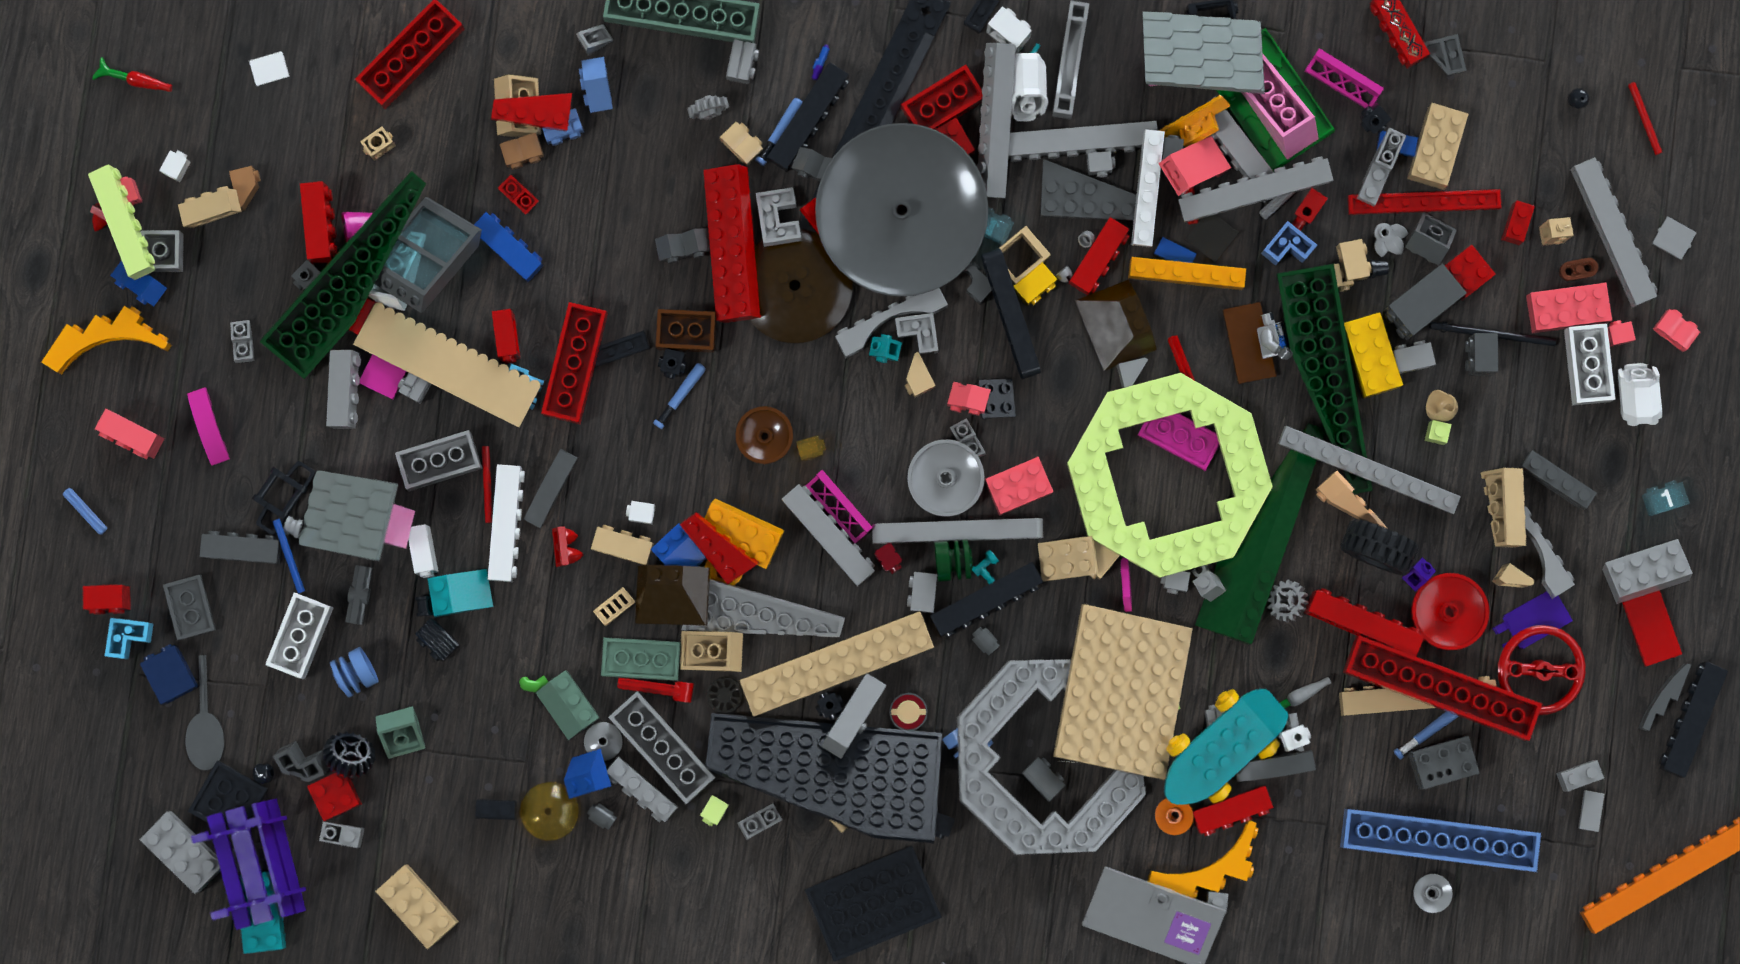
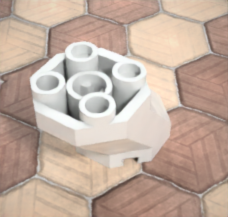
[1011,53,1048,121]
[1618,363,1662,426]

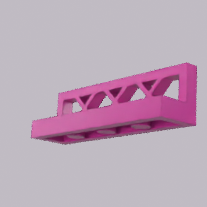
[1305,48,1384,108]
[805,470,873,543]

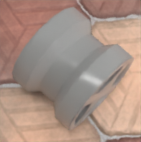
[284,516,304,539]

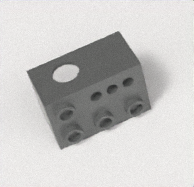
[1408,736,1479,789]

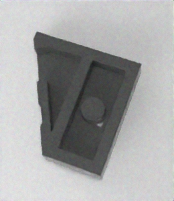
[1424,34,1467,76]

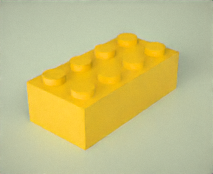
[1344,312,1403,399]

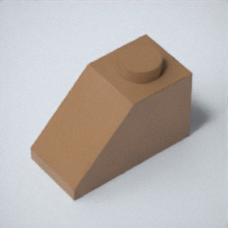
[229,166,261,211]

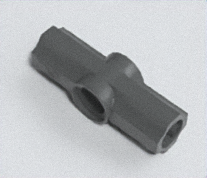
[345,565,373,625]

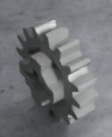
[687,95,729,120]
[1267,580,1309,622]

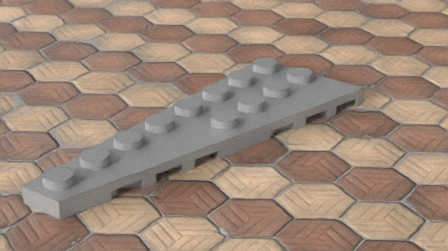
[681,579,845,637]

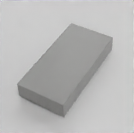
[1578,790,1604,832]

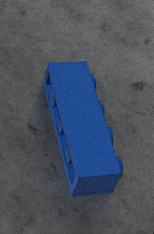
[474,212,543,282]

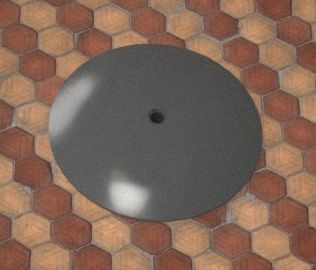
[815,123,988,296]

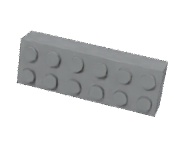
[608,691,716,804]

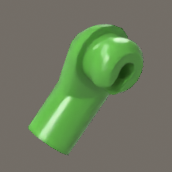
[519,675,548,692]

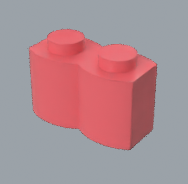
[1653,309,1700,352]

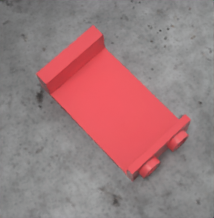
[1158,136,1231,196]

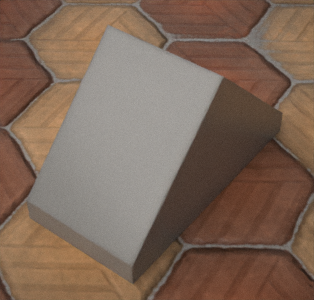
[576,24,613,56]
[1117,358,1148,388]

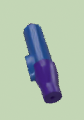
[812,45,830,80]

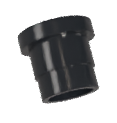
[1367,259,1389,279]

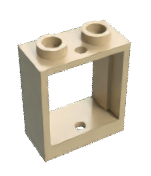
[1000,226,1051,285]

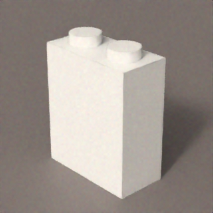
[408,524,438,578]

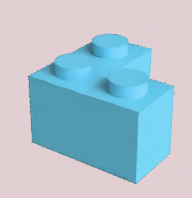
[105,618,153,659]

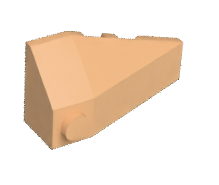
[1315,471,1387,528]

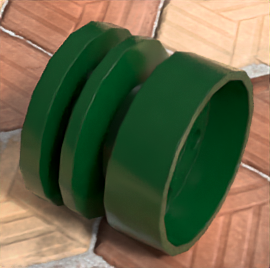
[934,539,973,582]

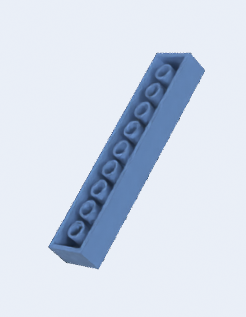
[1340,809,1541,872]

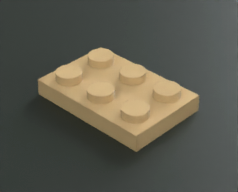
[1038,536,1098,582]

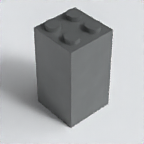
[1383,263,1466,340]

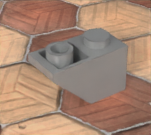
[319,822,365,848]

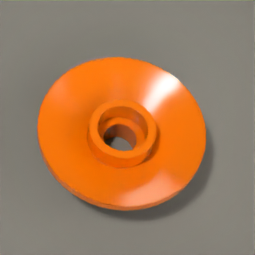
[1155,798,1194,835]

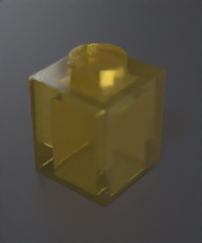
[796,436,826,462]

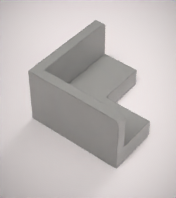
[895,313,939,354]

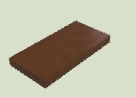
[1222,302,1276,384]

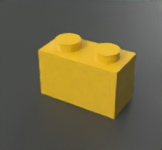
[1014,262,1057,306]

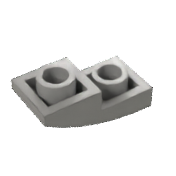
[230,320,254,363]
[950,418,986,458]
[737,803,782,840]

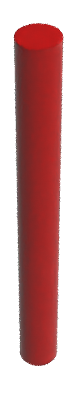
[1628,82,1662,155]
[482,446,493,523]

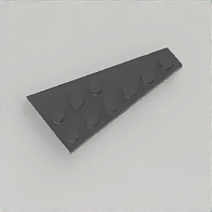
[1040,159,1136,221]

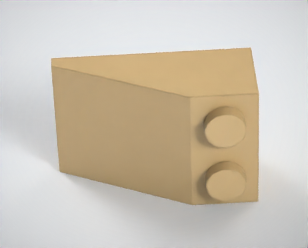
[680,631,743,672]

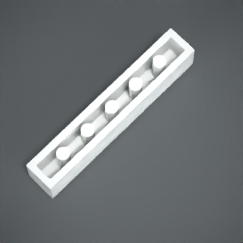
[1131,129,1165,247]
[488,464,525,582]

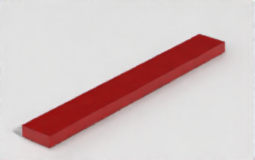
[1348,189,1501,215]

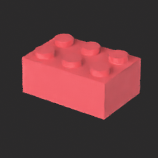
[95,409,165,460]
[985,457,1054,516]

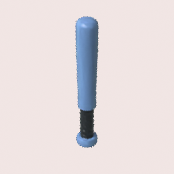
[755,98,803,166]
[653,363,706,429]

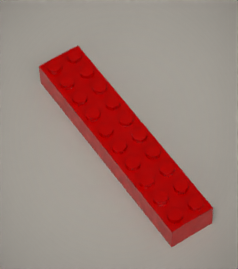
[1343,636,1542,741]

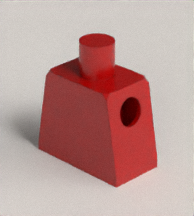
[1292,188,1328,231]

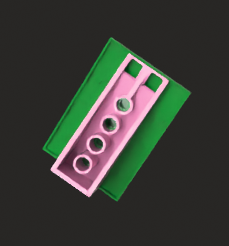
[1216,28,1335,172]

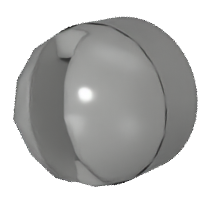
[1078,231,1095,248]
[1056,266,1073,283]

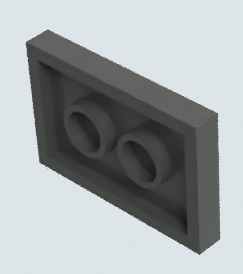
[163,575,216,641]

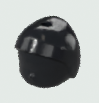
[1568,88,1589,109]
[253,764,274,784]

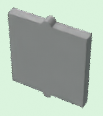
[1652,216,1697,260]

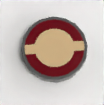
[889,693,928,731]

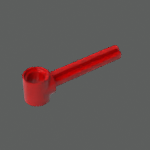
[617,677,694,703]

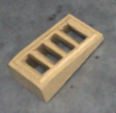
[593,587,635,626]

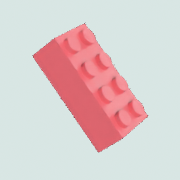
[1526,283,1612,333]

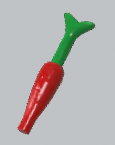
[92,57,172,92]

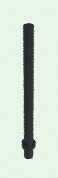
[1430,321,1556,346]

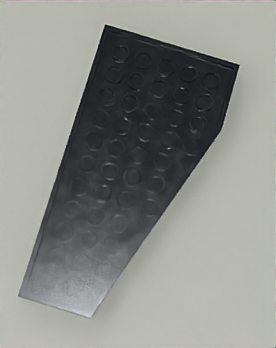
[706,713,942,843]

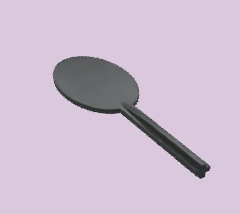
[185,655,224,770]

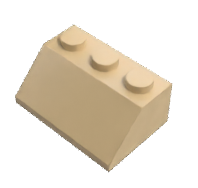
[494,75,541,137]

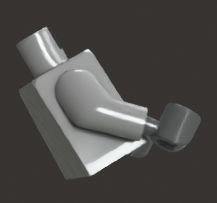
[1257,312,1293,360]

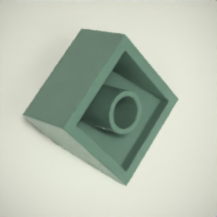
[376,706,426,759]

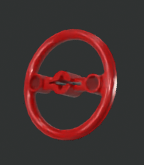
[1498,625,1586,715]

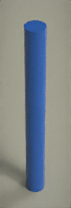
[273,519,305,593]

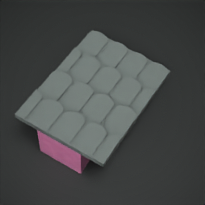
[1143,12,1265,94]
[299,470,415,561]

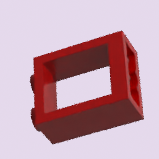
[492,309,521,364]

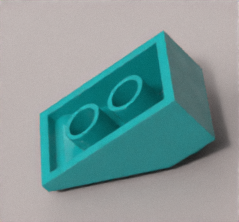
[427,569,494,617]

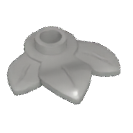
[1374,223,1408,257]

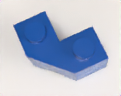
[110,260,167,306]

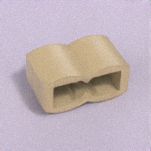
[720,122,763,166]

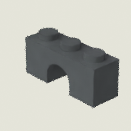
[961,261,992,305]

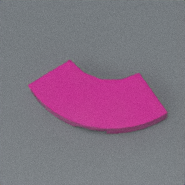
[1121,558,1132,612]

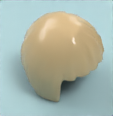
[1426,390,1458,422]

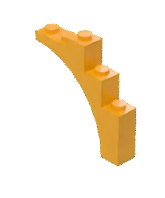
[42,306,172,375]
[1147,821,1258,899]

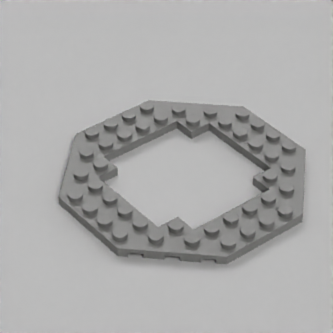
[957,659,1146,854]

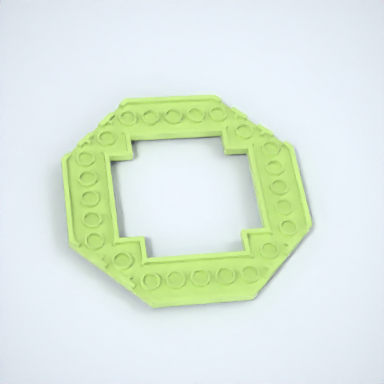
[1067,373,1273,578]

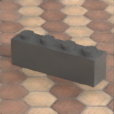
[1518,450,1597,510]
[200,531,281,564]

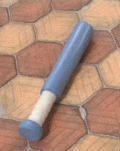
[1394,712,1459,760]

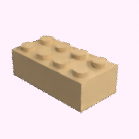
[1407,103,1468,190]
[376,864,459,949]

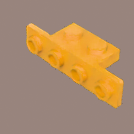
[1159,95,1230,147]

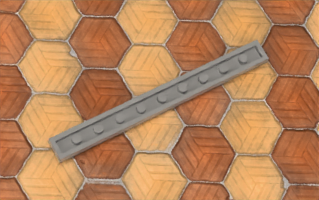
[1278,426,1461,514]

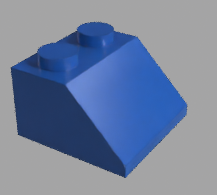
[651,523,706,567]
[564,749,611,799]

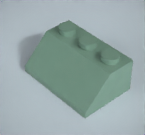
[536,670,600,740]

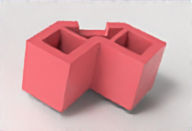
[947,382,991,416]

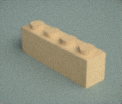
[1481,468,1526,547]

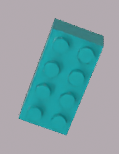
[239,872,286,954]

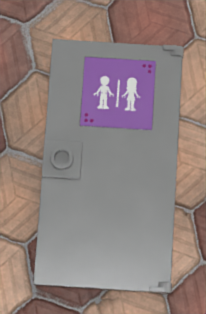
[1082,866,1226,964]

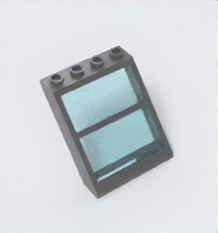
[375,197,482,313]

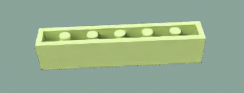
[88,164,156,280]

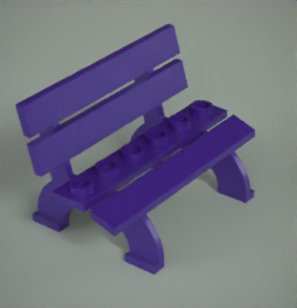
[191,799,306,930]

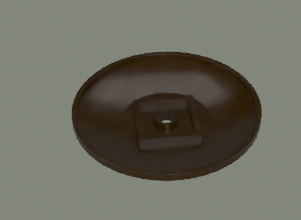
[749,229,853,344]

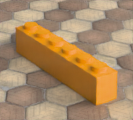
[1128,257,1246,290]

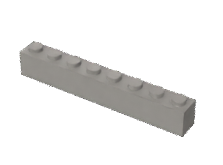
[977,43,1016,198]
[1008,121,1157,162]
[1178,156,1333,223]
[1570,157,1657,308]

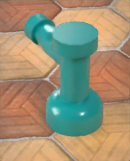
[972,549,999,584]

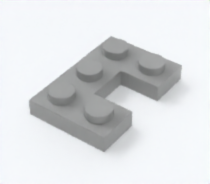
[756,187,802,247]

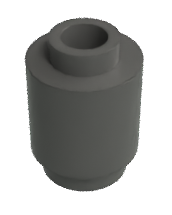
[972,627,1000,656]
[587,803,617,830]

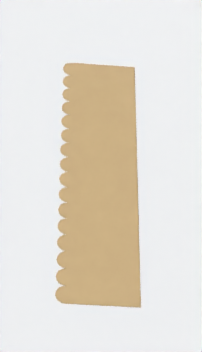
[353,302,540,427]

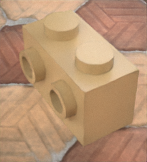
[1336,239,1372,282]

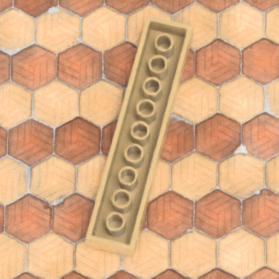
[740,611,934,717]

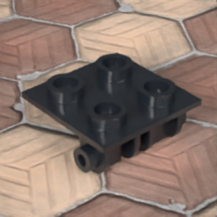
[977,379,1016,419]

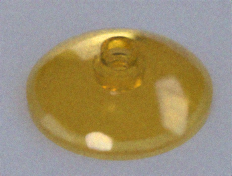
[520,782,579,841]

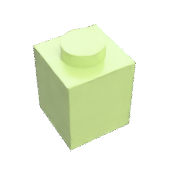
[1425,420,1452,445]
[700,795,729,826]

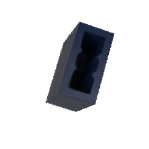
[140,644,199,705]

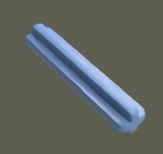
[63,488,107,535]

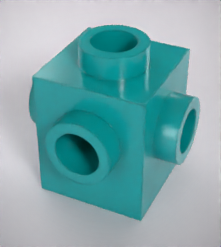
[869,334,902,363]

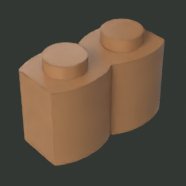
[500,133,544,169]

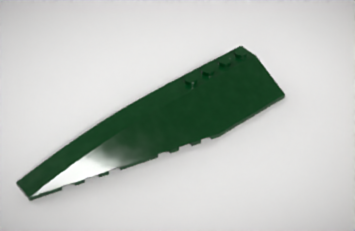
[260,171,426,379]
[1277,264,1372,494]
[1195,423,1326,645]

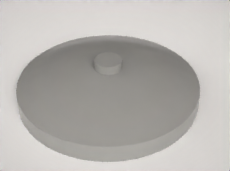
[908,440,984,517]

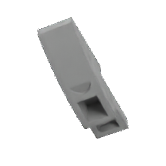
[1357,128,1406,206]

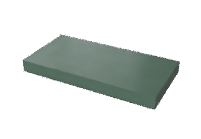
[601,637,681,681]

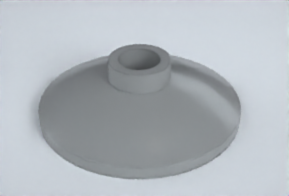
[584,722,623,761]
[1413,874,1452,913]

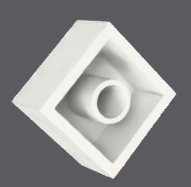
[986,7,1032,54]

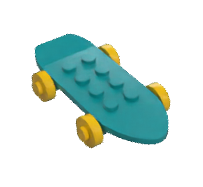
[1164,689,1288,805]

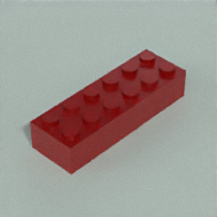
[355,0,465,109]
[541,302,608,424]
[1303,588,1425,657]

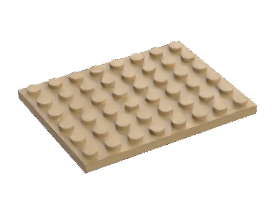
[1053,604,1193,780]

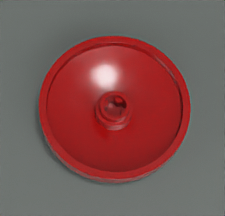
[1411,573,1489,650]

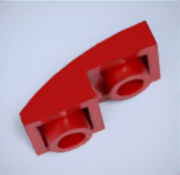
[497,175,539,215]

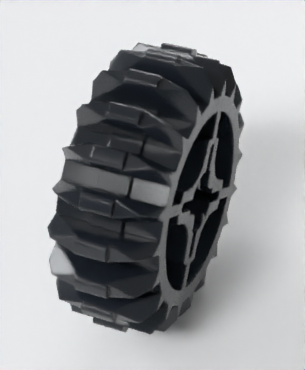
[323,731,376,779]

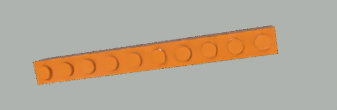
[1579,817,1740,934]

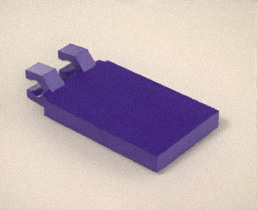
[1492,591,1573,649]

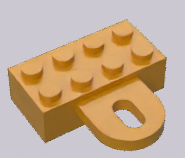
[704,498,785,585]

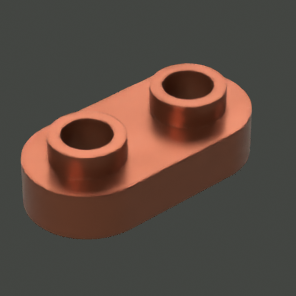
[1559,258,1598,281]

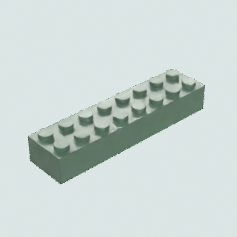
[603,0,760,43]

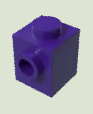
[1402,557,1436,592]

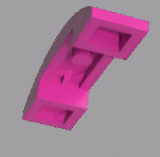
[187,387,230,466]

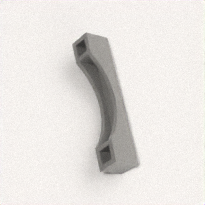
[1052,1,1089,119]
[835,288,948,358]
[1488,502,1575,599]

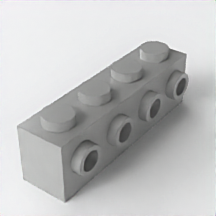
[326,350,361,429]
[607,757,678,822]

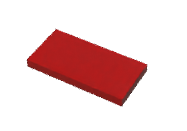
[1622,590,1682,667]

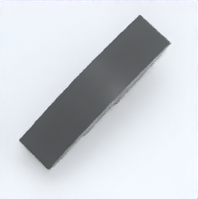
[524,449,578,528]
[1638,663,1691,731]
[1235,750,1316,782]

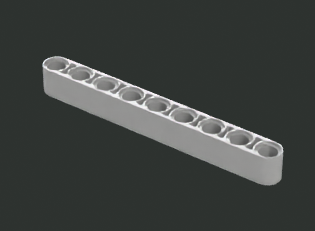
[872,518,1044,544]

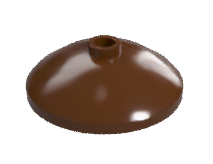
[735,406,793,464]

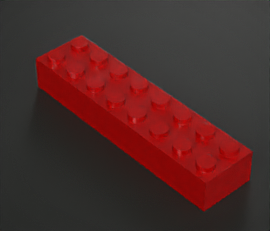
[703,164,761,323]

